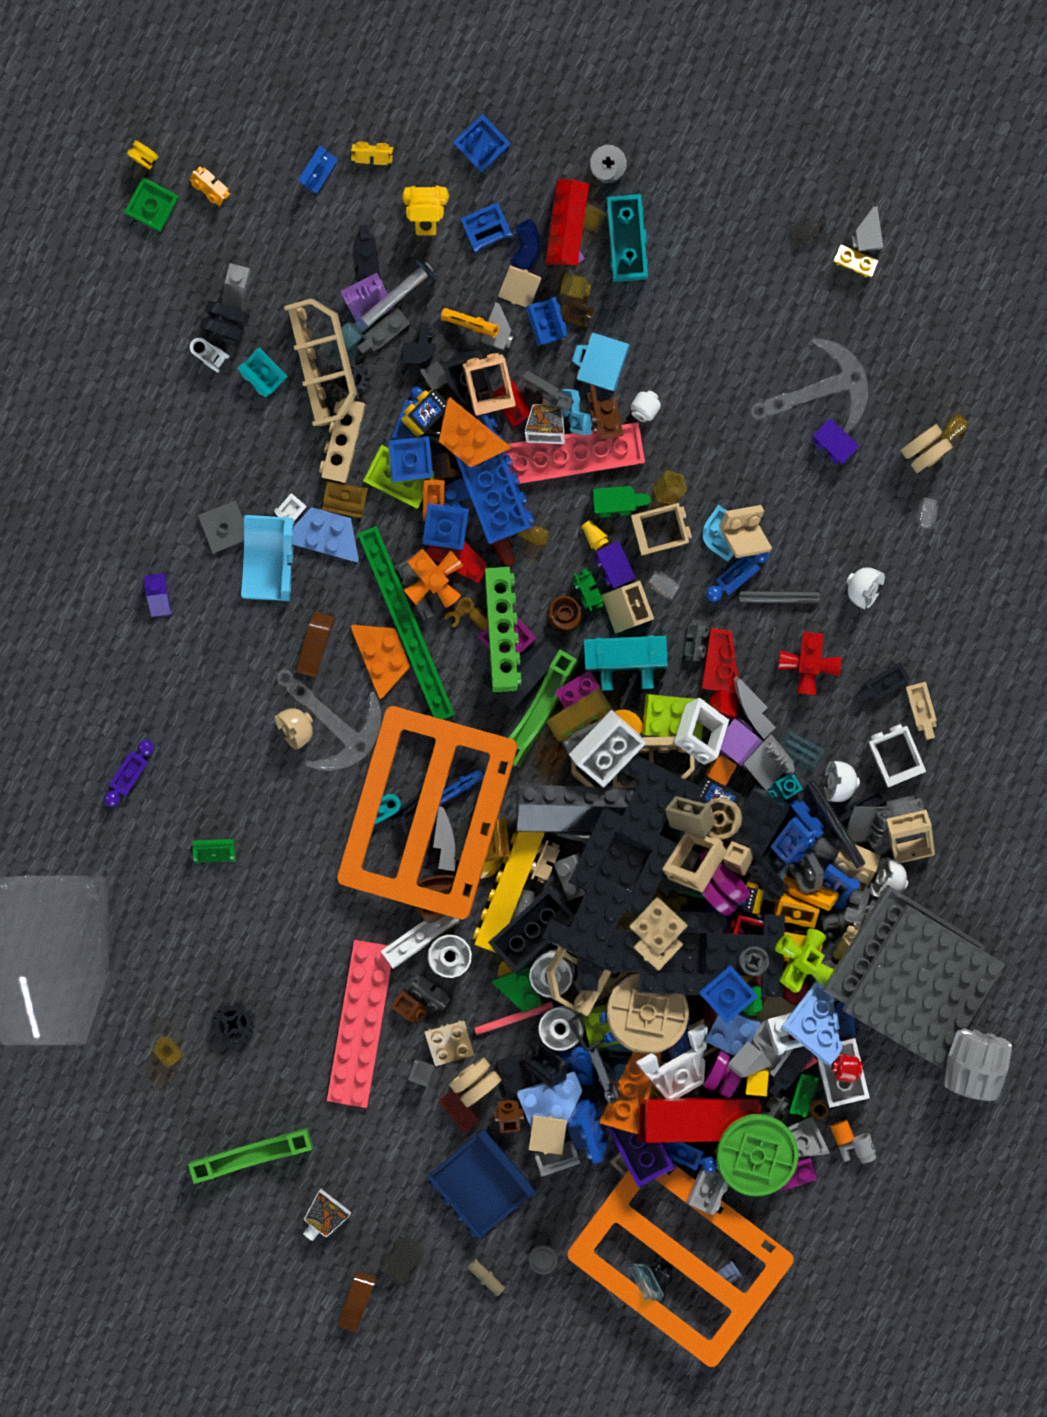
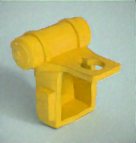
[402,186,449,235]

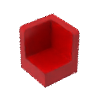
[709,689,738,722]

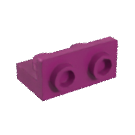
[555,671,600,709]
[778,1156,817,1192]

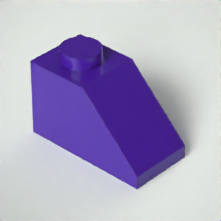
[144,573,172,617]

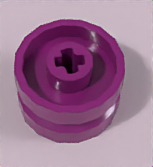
[701,864,750,916]
[703,1049,741,1099]

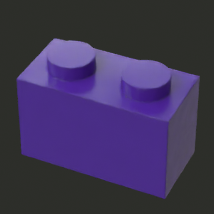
[812,418,859,465]
[594,541,636,589]

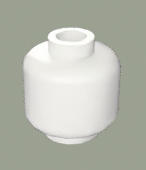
[630,391,661,422]

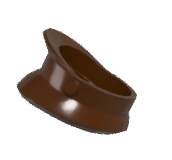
[547,595,583,633]

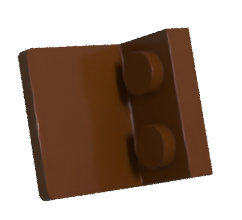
[587,385,623,440]

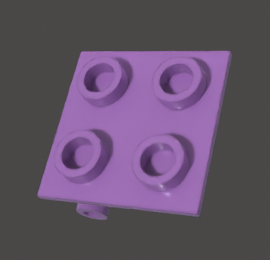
[341,273,395,327]

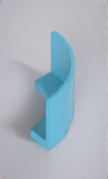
[241,515,293,601]

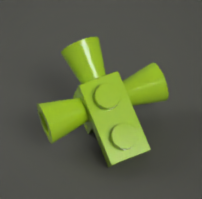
[775,929,834,993]

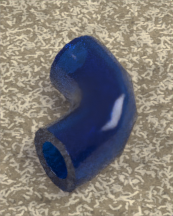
[510,218,540,271]

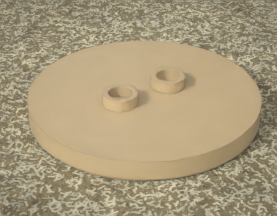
[606,972,689,1054]

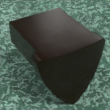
[563,301,594,331]

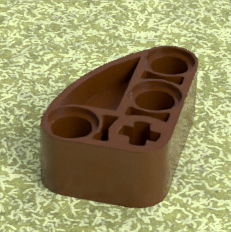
[296,611,335,678]
[414,875,472,923]
[338,1270,376,1333]

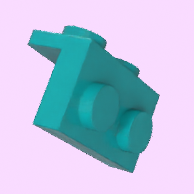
[237,348,288,397]

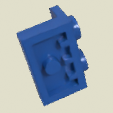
[298,145,338,193]
[771,818,818,864]

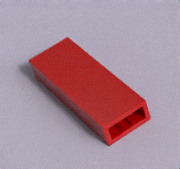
[638,1097,761,1143]

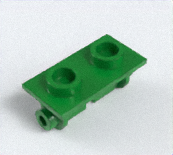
[572,568,604,611]

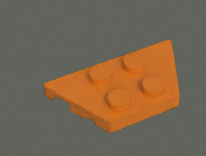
[439,398,511,467]
[351,625,411,699]

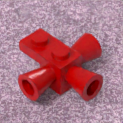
[778,632,841,695]

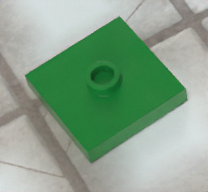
[124,177,179,233]

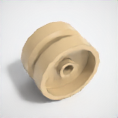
[900,424,953,473]
[449,1057,502,1107]

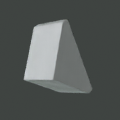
[728,1042,771,1078]

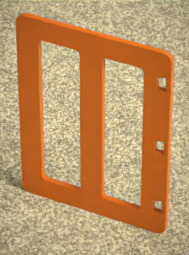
[337,706,518,919]
[567,1165,794,1367]

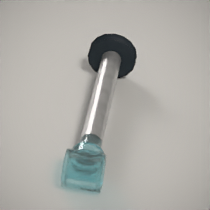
[334,257,438,351]

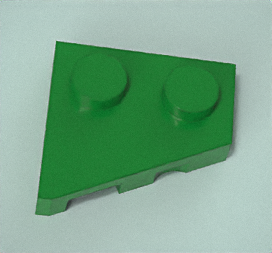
[492,966,542,1012]

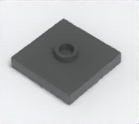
[198,500,244,553]

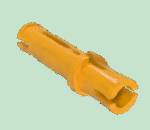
[441,308,499,337]

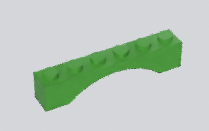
[509,650,581,768]
[188,1127,313,1184]

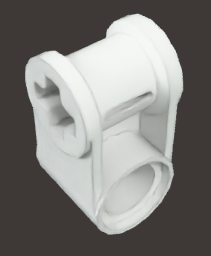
[190,338,229,373]

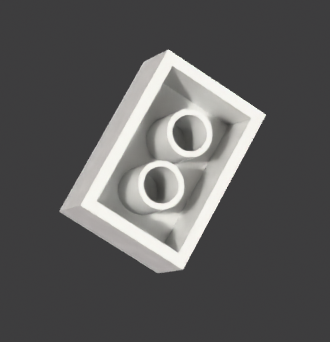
[569,710,646,787]
[816,1036,870,1108]

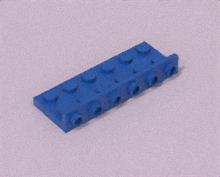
[454,413,535,544]
[568,1097,609,1163]

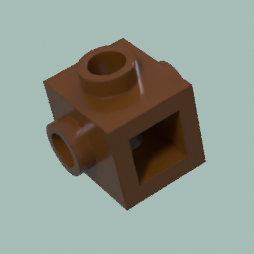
[494,1100,524,1134]

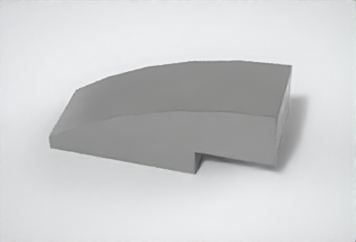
[734,676,776,739]
[433,807,456,871]

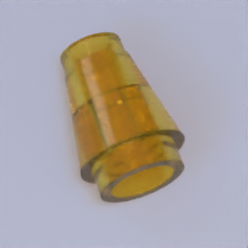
[941,413,969,442]
[518,526,550,547]

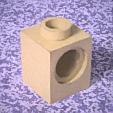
[723,841,753,876]

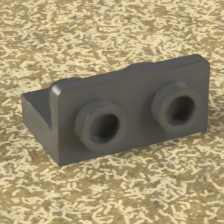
[788,848,824,894]

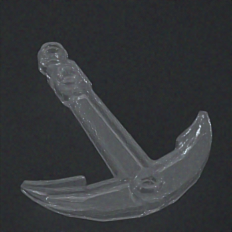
[751,339,868,434]
[277,670,381,771]

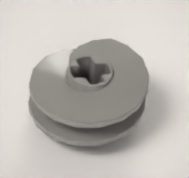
[590,145,627,183]

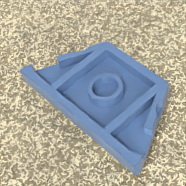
[292,507,359,563]

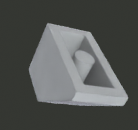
[852,207,883,252]
[222,263,251,310]
[481,303,513,351]

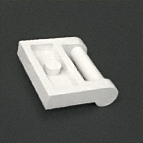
[765,1013,803,1055]

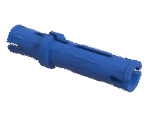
[439,767,485,807]

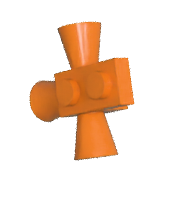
[404,549,463,608]

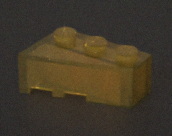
[546,688,612,743]

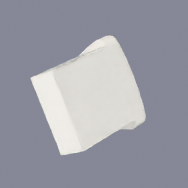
[274,493,307,526]

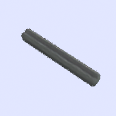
[739,591,820,604]

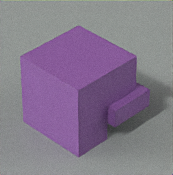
[719,717,763,770]

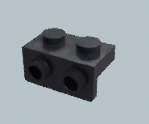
[619,671,663,718]

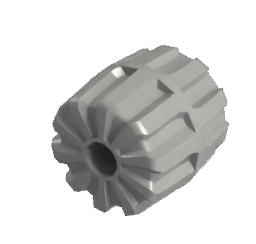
[943,1029,1012,1101]

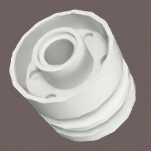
[427,935,472,978]
[529,948,575,997]
[539,1006,585,1051]

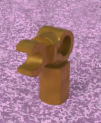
[444,597,488,631]

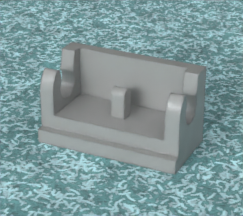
[534,1140,580,1176]

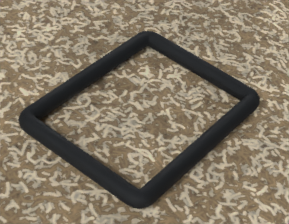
[569,997,609,1052]

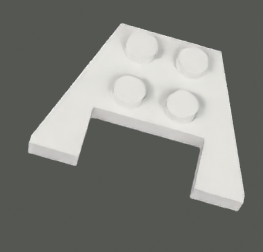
[637,1023,708,1098]

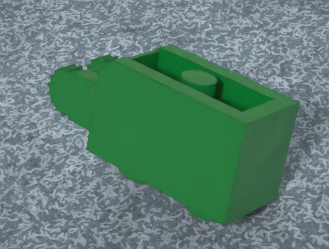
[593,486,651,518]

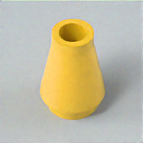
[581,520,609,552]

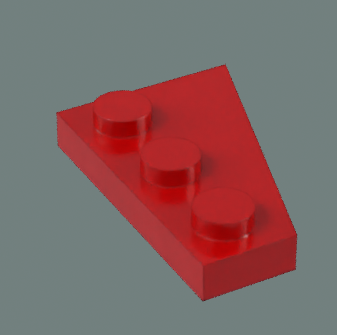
[426,541,488,583]
[701,628,739,694]

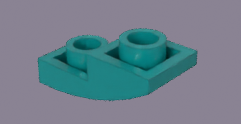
[764,773,803,801]

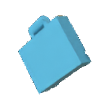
[572,333,630,392]

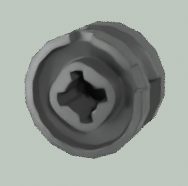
[738,947,769,976]
[529,1244,557,1275]

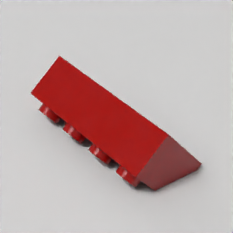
[545,179,589,265]

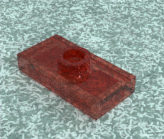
[439,1089,480,1133]

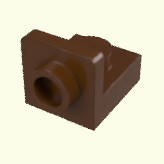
[390,990,427,1023]

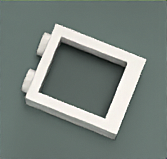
[674,698,729,765]
[868,724,926,787]

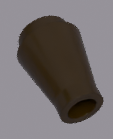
[809,1100,830,1120]

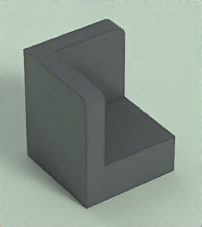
[420,362,448,391]
[408,1059,435,1087]

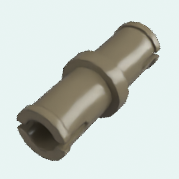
[467,1259,505,1296]

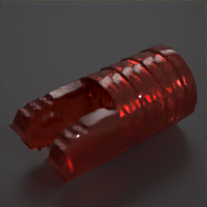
[492,537,515,567]

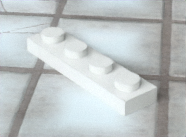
[381,915,460,969]

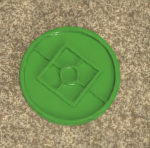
[716,1114,798,1196]

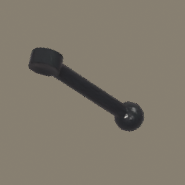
[792,926,833,940]

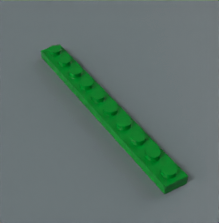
[358,526,455,720]

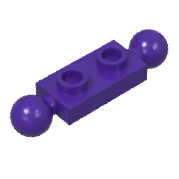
[104,740,154,807]

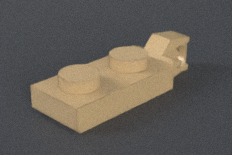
[905,682,937,740]

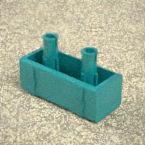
[606,194,648,282]
[584,635,668,691]

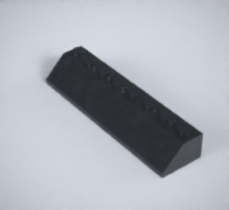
[516,785,680,836]

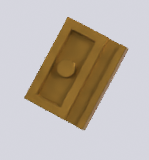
[322,480,368,518]
[481,817,511,862]

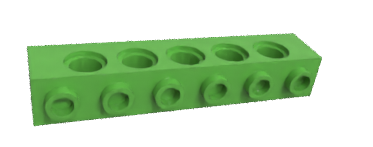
[484,567,521,692]

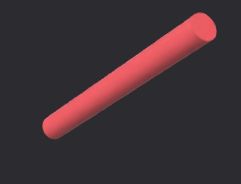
[474,1001,554,1036]

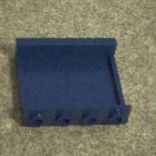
[427,1128,536,1240]

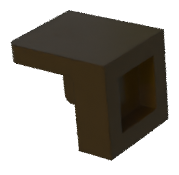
[432,453,463,480]

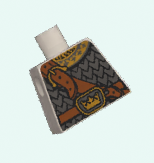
[525,398,565,444]
[303,1189,351,1241]

